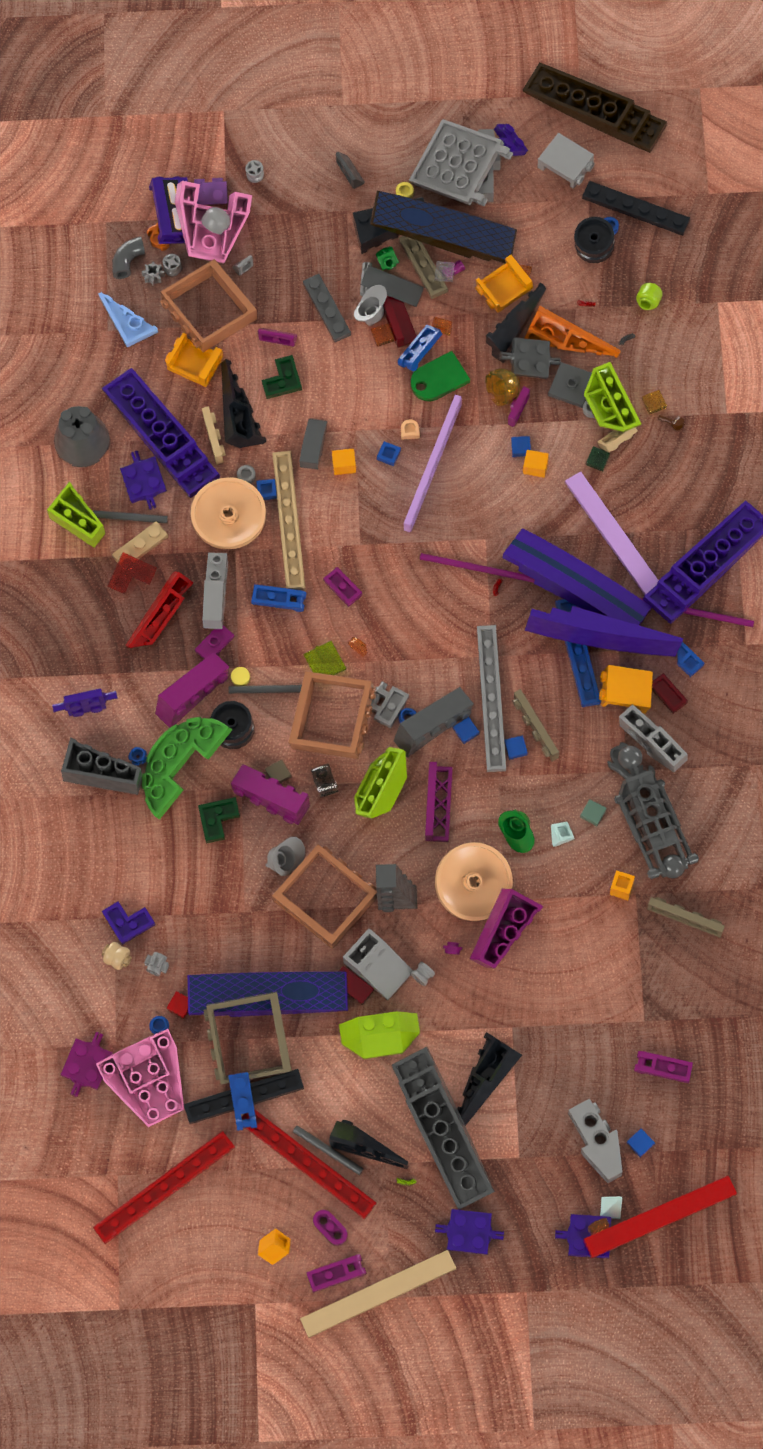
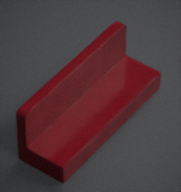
[383,295,417,348]

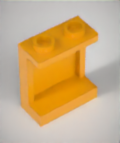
[475,255,533,313]
[165,333,223,387]
[599,665,653,713]

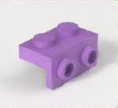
[194,178,228,205]

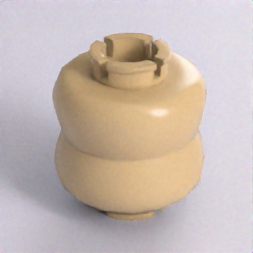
[102,942,132,970]

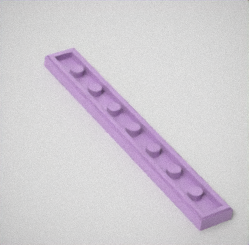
[404,395,462,532]
[565,472,659,595]

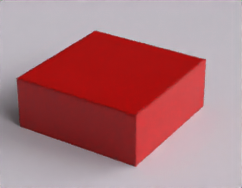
[166,991,188,1019]

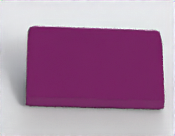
[258,328,297,347]

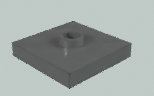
[548,362,592,408]

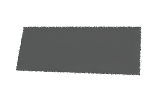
[360,265,424,307]

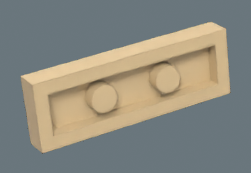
[202,406,226,465]
[112,521,168,570]

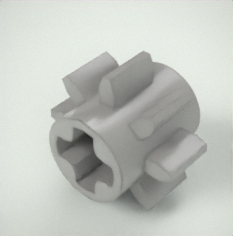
[142,262,165,286]
[144,952,169,976]

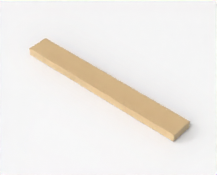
[272,451,306,590]
[300,1250,456,1338]

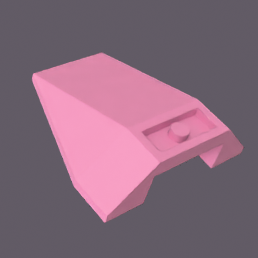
[96,1029,184,1127]

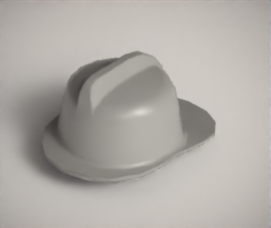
[354,285,387,326]
[265,837,305,876]

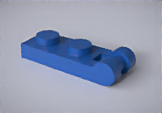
[398,325,442,371]
[251,584,307,612]
[228,1072,257,1131]

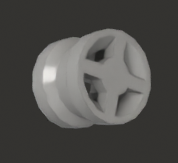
[245,160,264,183]
[162,254,182,277]
[410,962,435,986]

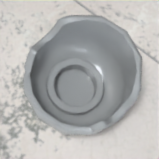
[201,207,230,234]

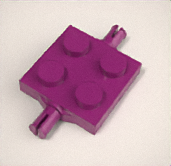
[61,1032,113,1097]

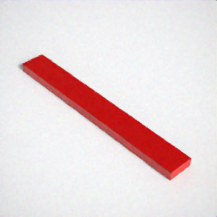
[242,1109,377,1220]
[93,1131,235,1244]
[583,1176,737,1258]

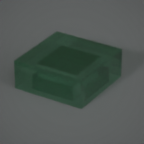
[586,447,610,472]

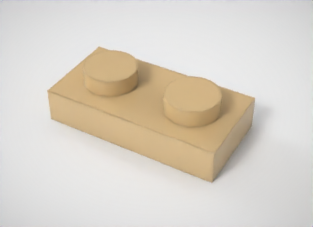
[597,427,638,452]

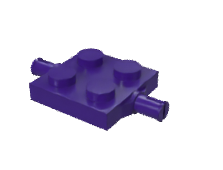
[120,451,167,510]
[52,688,118,717]
[435,1209,504,1255]
[555,1214,611,1259]

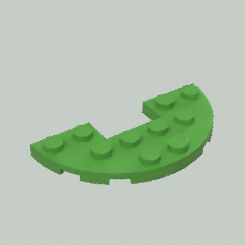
[142,717,232,819]

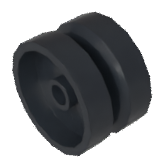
[574,217,615,263]
[210,701,254,749]

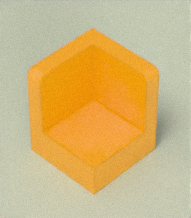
[332,449,356,475]
[523,450,549,478]
[610,870,635,901]
[258,1229,291,1265]

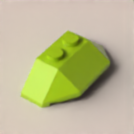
[584,362,641,432]
[354,747,407,818]
[339,1011,420,1059]

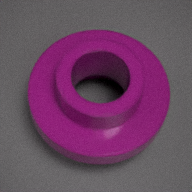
[443,942,463,955]

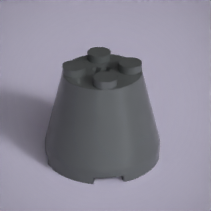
[54,406,110,467]

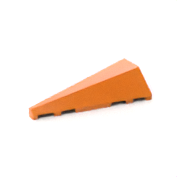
[524,305,620,358]

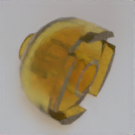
[485,368,520,407]

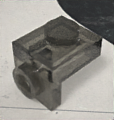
[311,764,338,798]

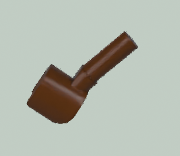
[658,415,685,431]

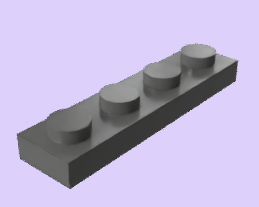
[303,274,351,343]

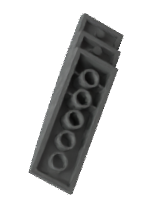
[392,1047,495,1210]

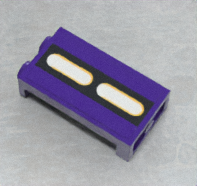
[149,176,188,244]

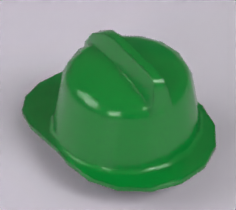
[498,809,535,853]

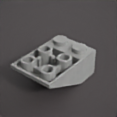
[343,928,413,1000]

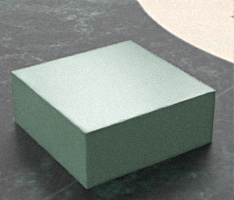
[580,799,607,826]

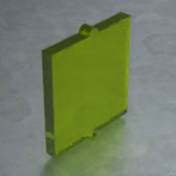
[303,641,346,675]

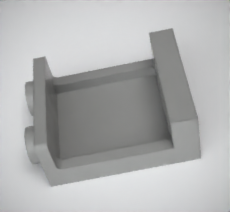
[537,133,595,189]

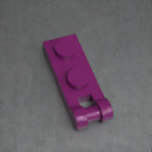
[634,1051,693,1084]
[306,1254,367,1293]

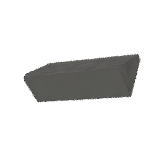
[336,152,365,189]

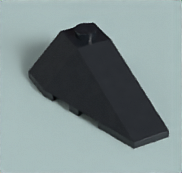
[329,1120,408,1169]

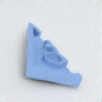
[98,292,158,347]

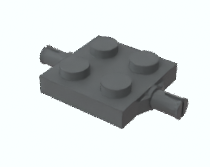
[499,338,561,379]

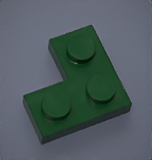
[262,355,302,399]
[198,797,240,844]

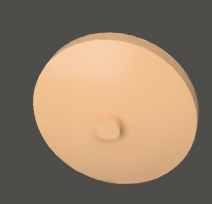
[191,478,266,549]
[435,842,513,921]

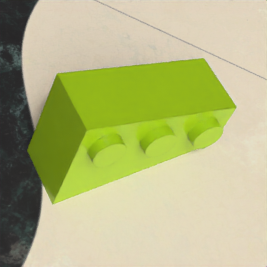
[47,481,105,548]

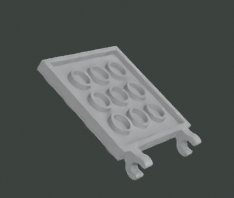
[409,119,513,206]

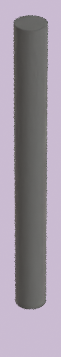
[93,510,168,523]
[228,685,302,694]
[293,1126,364,1175]

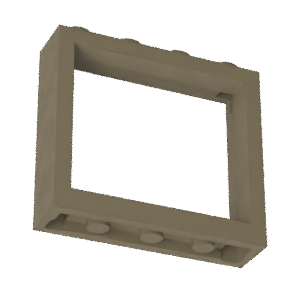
[203,991,291,1084]

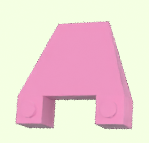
[175,181,252,263]

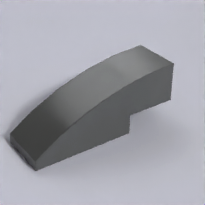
[299,419,327,470]

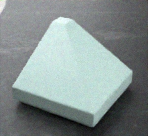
[551,822,575,847]
[600,1196,622,1219]

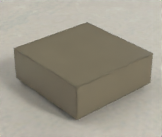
[265,760,291,783]

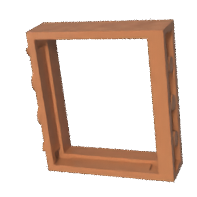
[160,259,257,353]
[288,671,376,759]
[272,844,377,949]

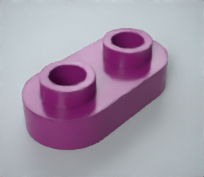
[313,1210,348,1246]

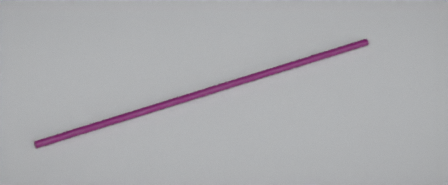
[420,553,754,627]

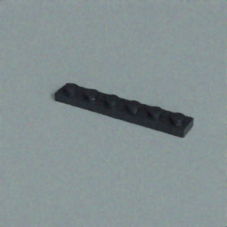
[582,181,690,236]
[184,1069,304,1124]

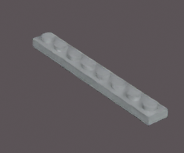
[477,625,506,772]

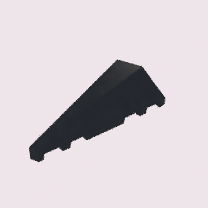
[486,282,546,363]
[221,359,266,448]
[457,1032,522,1126]

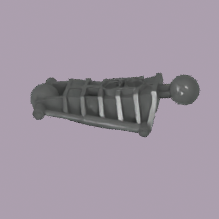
[614,745,699,880]

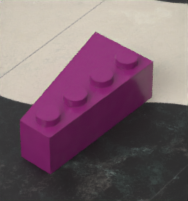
[155,652,229,728]
[231,764,310,825]
[470,888,544,969]

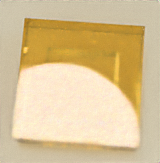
[642,390,667,415]

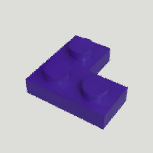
[494,124,528,156]
[102,901,156,945]

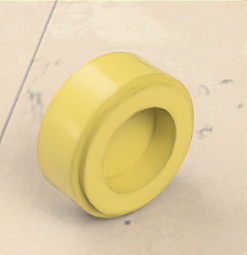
[396,182,414,198]
[231,667,250,686]

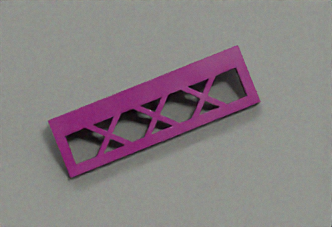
[425,762,452,842]

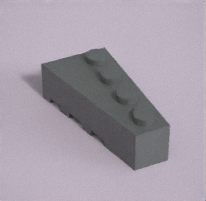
[393,687,474,758]
[61,737,142,795]
[376,864,417,912]

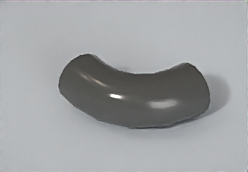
[112,236,145,279]

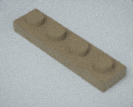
[399,236,448,299]
[512,689,559,762]
[647,897,725,938]

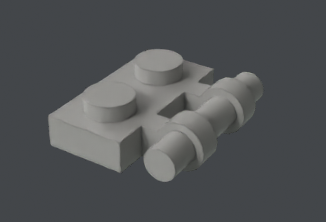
[371,681,410,729]

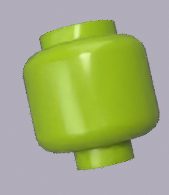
[636,283,663,310]

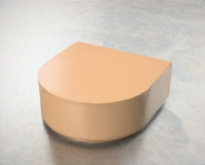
[401,419,420,440]

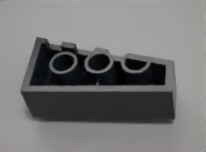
[353,197,425,254]

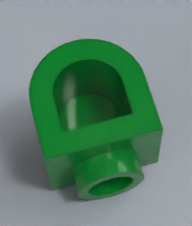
[376,246,399,270]

